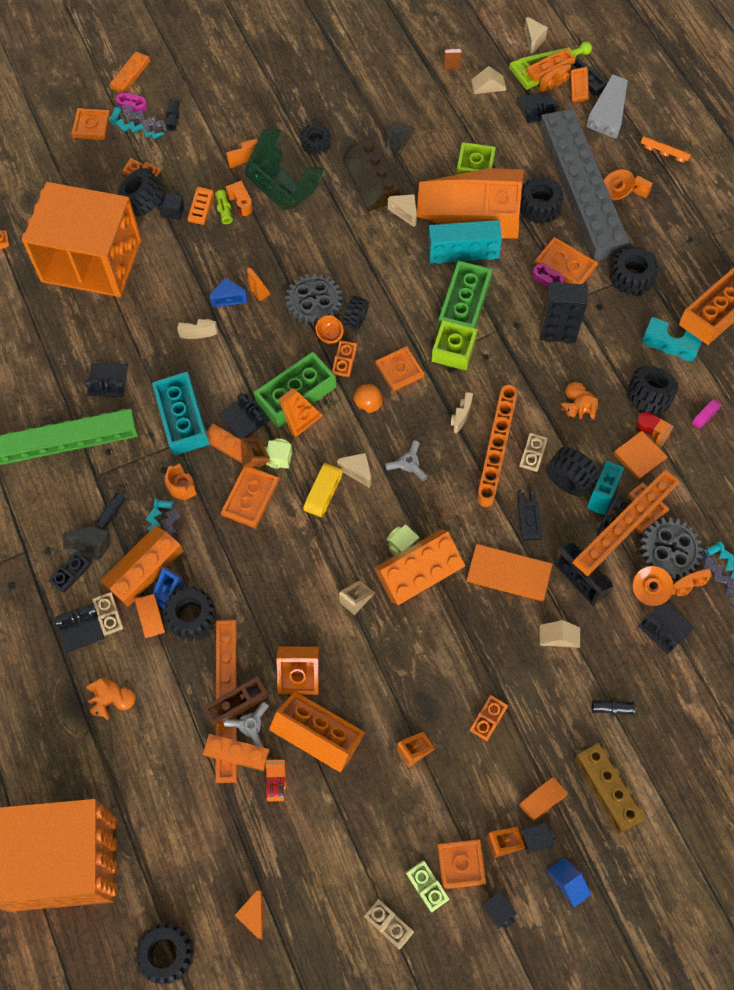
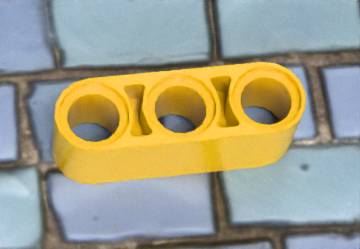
[304,463,343,518]

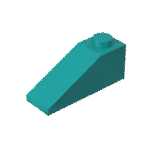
[587,461,624,515]

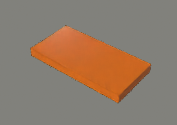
[466,544,553,602]

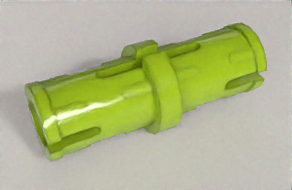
[215,190,233,224]

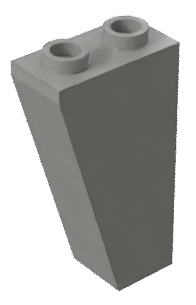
[586,75,628,139]

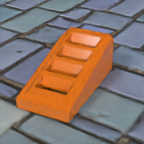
[187,187,215,225]
[247,268,270,301]

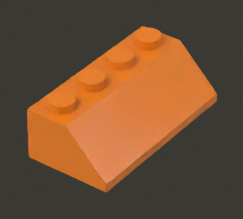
[100,526,184,607]
[269,691,365,773]

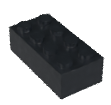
[540,282,588,344]

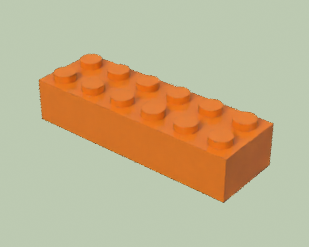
[679,268,734,345]

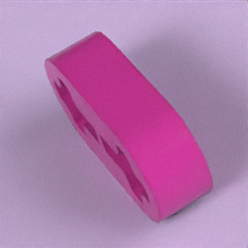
[116,93,147,113]
[533,264,564,288]
[692,399,722,429]

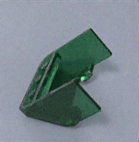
[245,129,326,210]

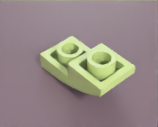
[405,860,449,912]

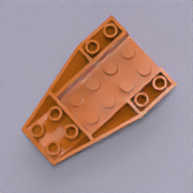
[417,168,524,239]

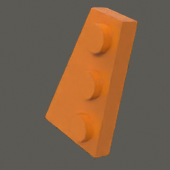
[278,388,324,438]

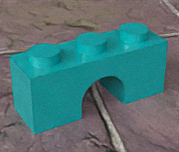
[642,317,702,362]

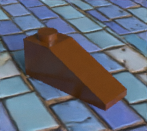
[202,676,268,726]

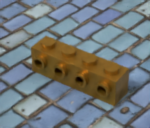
[574,743,645,835]

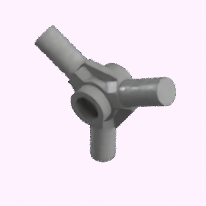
[385,440,428,481]
[224,701,269,748]

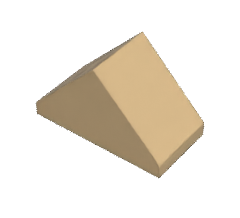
[524,17,548,54]
[471,66,506,94]
[388,194,417,227]
[337,453,371,488]
[339,580,375,615]
[539,620,580,648]

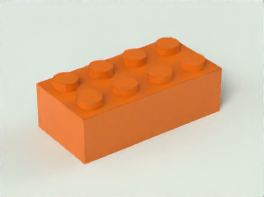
[374,529,465,605]

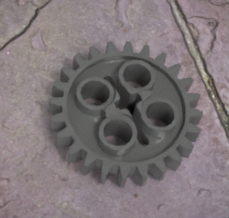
[285,273,343,327]
[638,517,703,580]

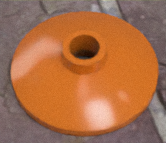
[604,169,635,200]
[633,566,673,606]

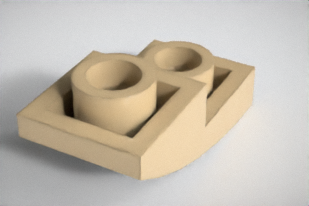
[177,319,218,339]
[451,392,473,433]
[519,433,548,472]
[92,592,124,636]
[364,899,414,950]

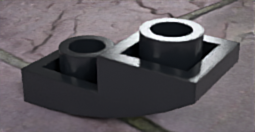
[48,551,92,593]

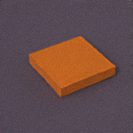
[72,108,111,140]
[375,346,425,392]
[613,431,668,481]
[437,839,486,889]

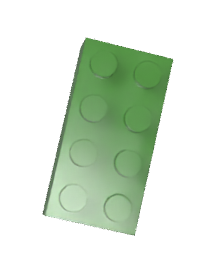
[438,261,493,331]
[254,352,336,428]

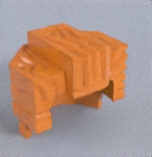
[165,463,196,501]

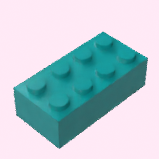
[428,220,502,264]
[152,372,210,456]

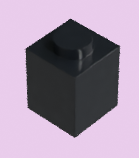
[157,193,185,220]
[520,822,556,855]
[482,891,517,929]

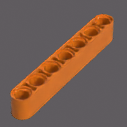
[477,385,517,507]

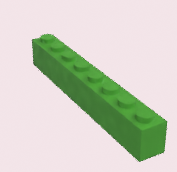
[0,409,138,465]

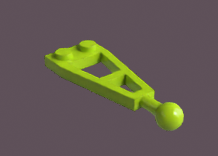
[509,42,592,90]

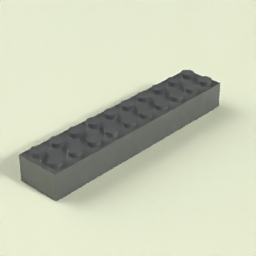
[539,109,629,261]

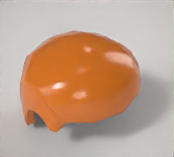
[315,315,344,344]
[353,384,383,413]

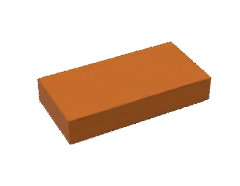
[571,67,589,103]

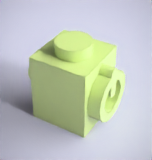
[264,439,292,469]
[387,524,419,556]

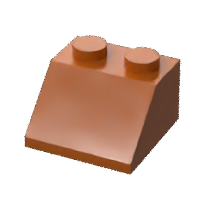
[277,646,319,695]

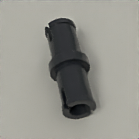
[166,99,180,131]
[94,492,126,531]
[591,699,635,716]

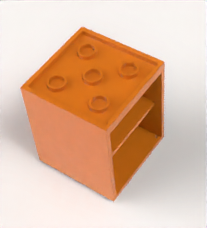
[22,182,142,297]
[0,799,117,912]

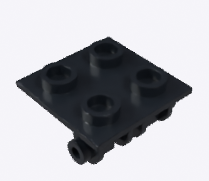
[517,91,558,124]
[85,363,128,397]
[219,393,270,440]
[597,491,626,536]
[638,602,695,655]
[55,603,105,653]

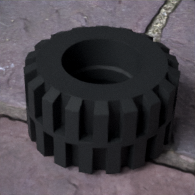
[118,168,165,216]
[520,176,564,224]
[610,247,658,296]
[626,366,679,414]
[546,447,599,497]
[163,586,217,641]
[134,923,194,984]

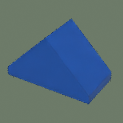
[210,278,247,308]
[152,567,184,608]
[547,857,591,908]

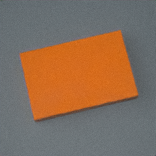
[534,237,598,284]
[221,467,279,529]

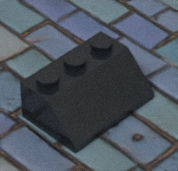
[553,543,614,607]

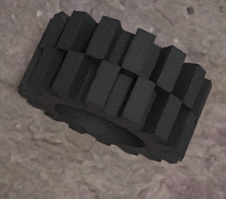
[300,123,331,156]
[342,295,369,331]

